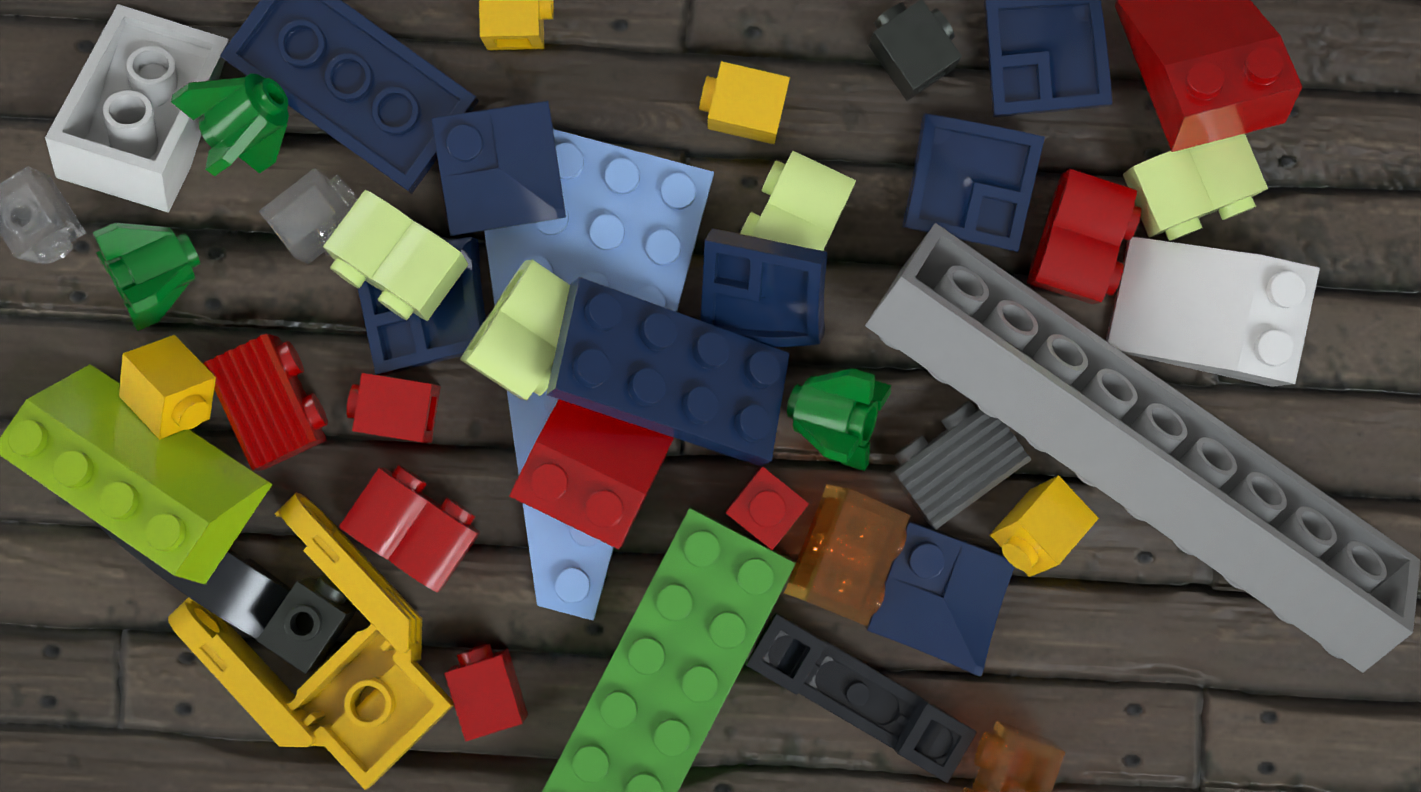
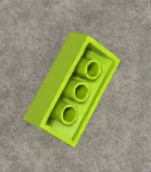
[0,364,273,584]

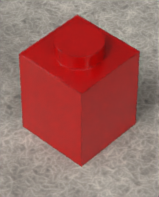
[347,373,441,443]
[725,466,809,550]
[444,644,529,742]

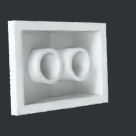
[45,4,229,213]
[1106,237,1320,387]

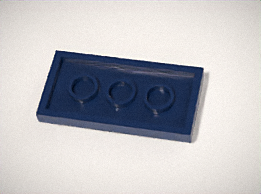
[220,0,479,194]
[546,277,790,466]

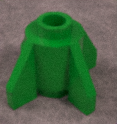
[171,73,289,176]
[92,223,200,331]
[787,368,891,471]

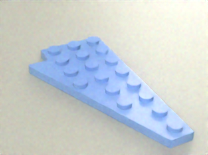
[484,129,714,621]

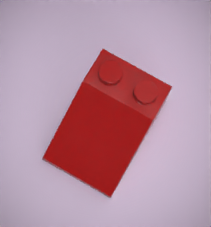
[1115,0,1303,152]
[509,399,674,550]

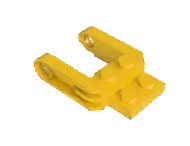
[168,492,454,790]

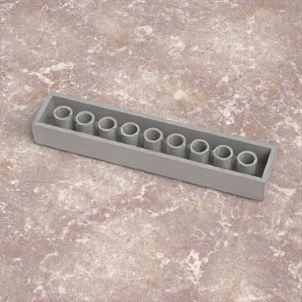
[865,223,1420,673]

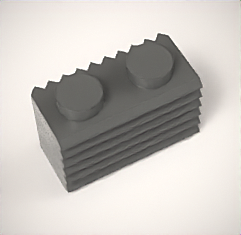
[889,401,1031,529]

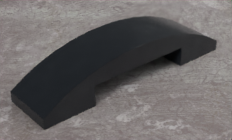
[89,517,291,639]
[745,613,977,783]

